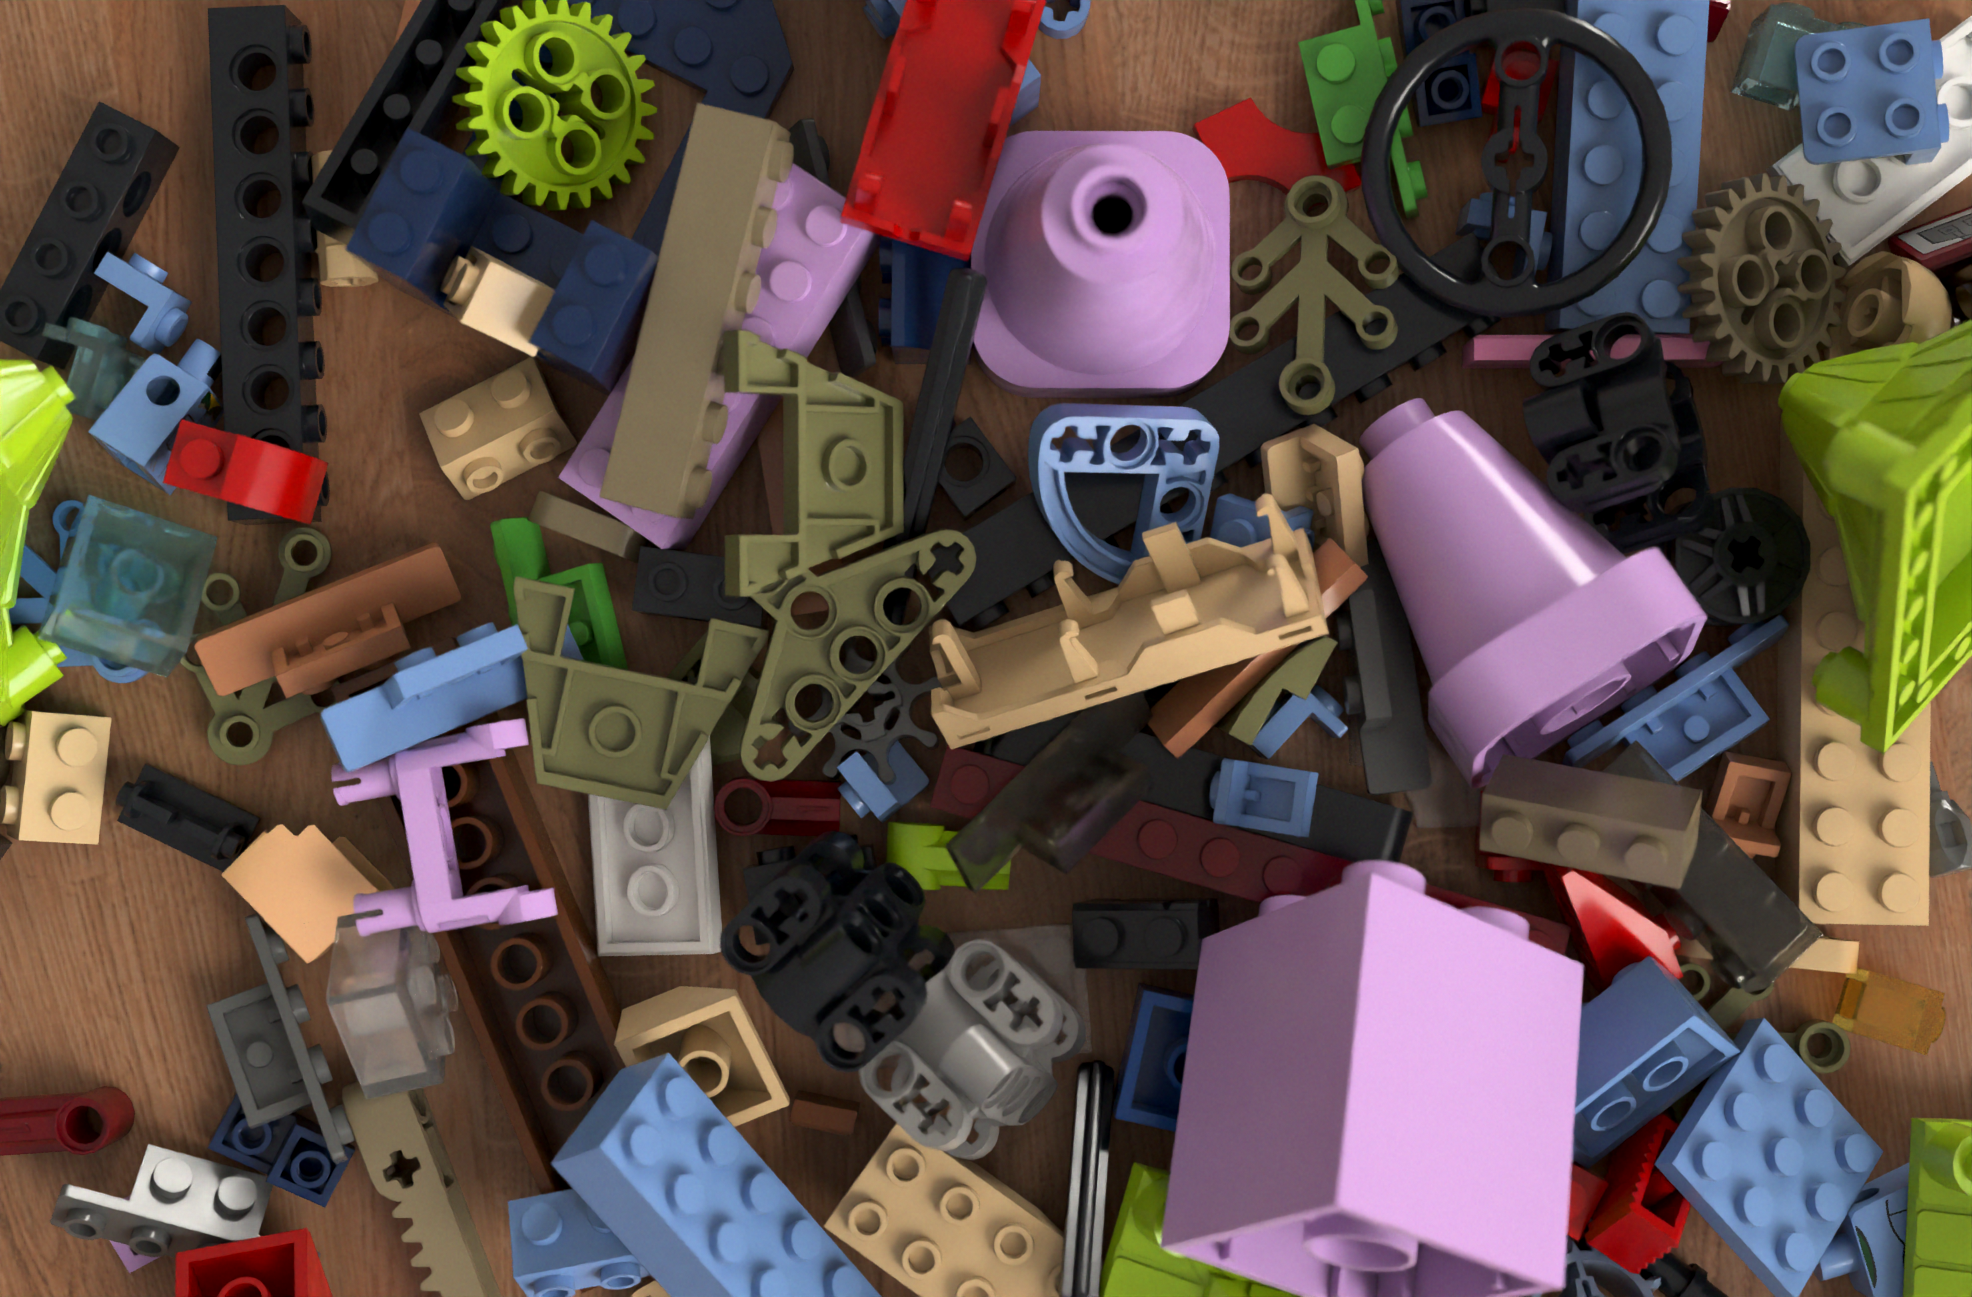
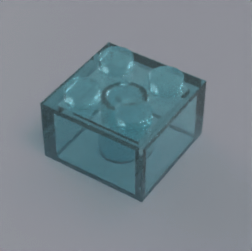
[38,495,218,678]

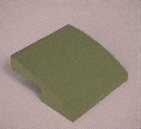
[1214,635,1337,746]

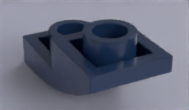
[1395,0,1482,127]
[208,1091,355,1207]

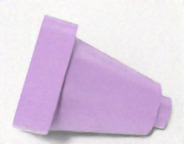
[971,131,1230,398]
[1359,398,1707,789]

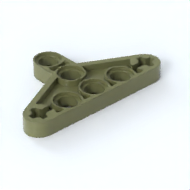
[739,528,977,781]

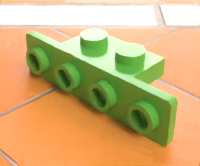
[1298,0,1428,219]
[490,517,628,669]

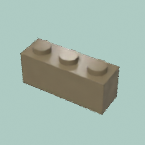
[1479,754,1702,889]

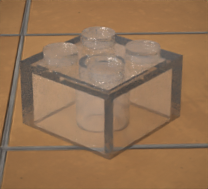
[326,909,458,1100]

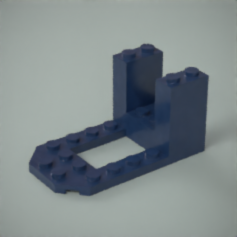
[345,0,794,396]

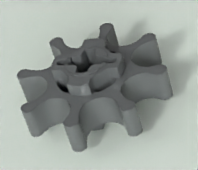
[788,636,943,785]

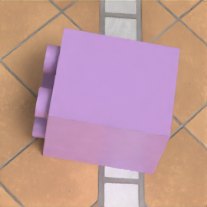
[1160,861,1583,1297]

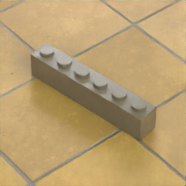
[599,103,794,519]

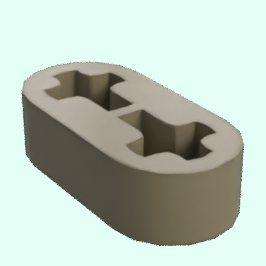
[528,491,649,563]

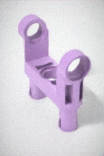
[331,718,558,937]

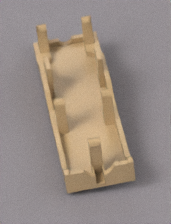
[928,494,1328,750]
[823,1123,1105,1297]

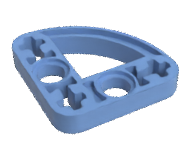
[1028,403,1219,584]

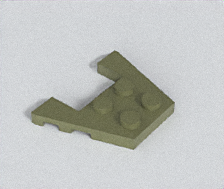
[724,330,904,596]
[513,576,769,810]

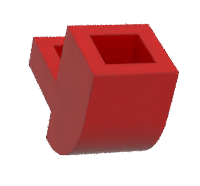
[163,419,328,525]

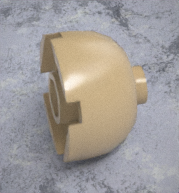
[1823,251,1952,360]

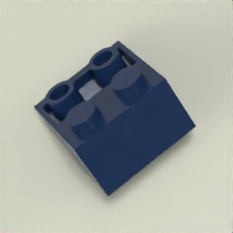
[879,235,971,365]

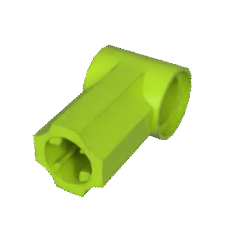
[885,821,1012,890]

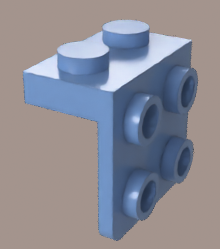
[1794,18,1949,165]

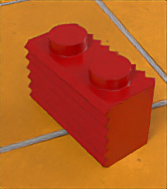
[1584,1115,1691,1274]

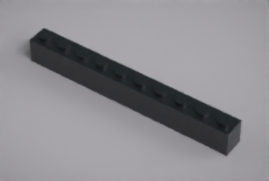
[927,232,1502,631]

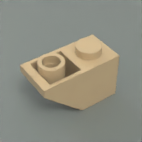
[440,246,555,357]

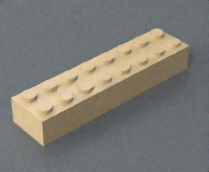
[1775,413,1931,926]

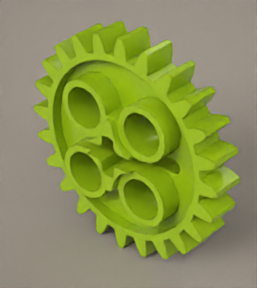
[453,0,657,211]

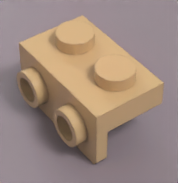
[419,356,577,500]
[1260,424,1369,567]
[0,709,112,845]

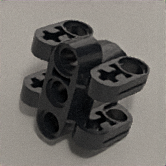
[1523,312,1714,554]
[720,831,956,1073]

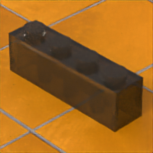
[1599,740,1823,993]

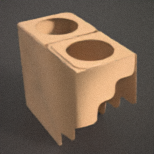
[222,824,394,964]

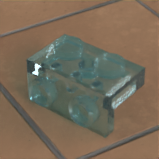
[42,317,145,422]

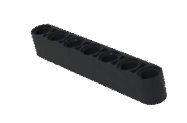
[973,713,1414,864]

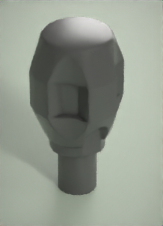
[1929,762,1972,878]

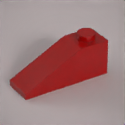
[1539,861,1683,994]

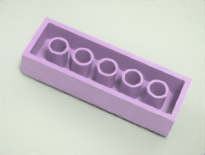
[558,163,880,550]

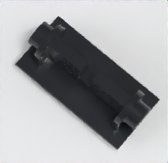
[116,763,261,872]

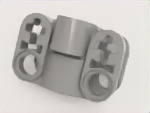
[859,940,1086,1160]

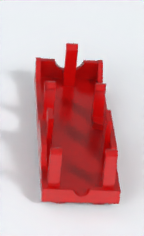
[840,0,1046,262]

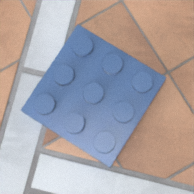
[1655,1018,1884,1297]

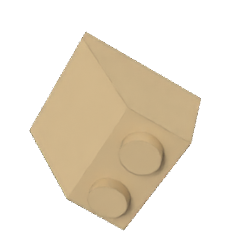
[614,986,790,1127]

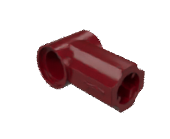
[714,776,841,836]
[0,1086,135,1156]

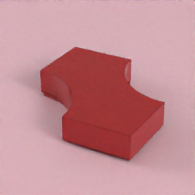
[1192,97,1362,213]

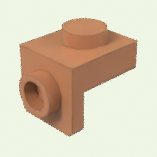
[1702,751,1792,859]

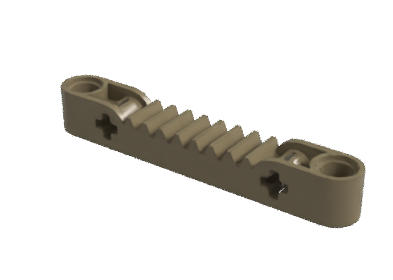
[342,1062,502,1297]

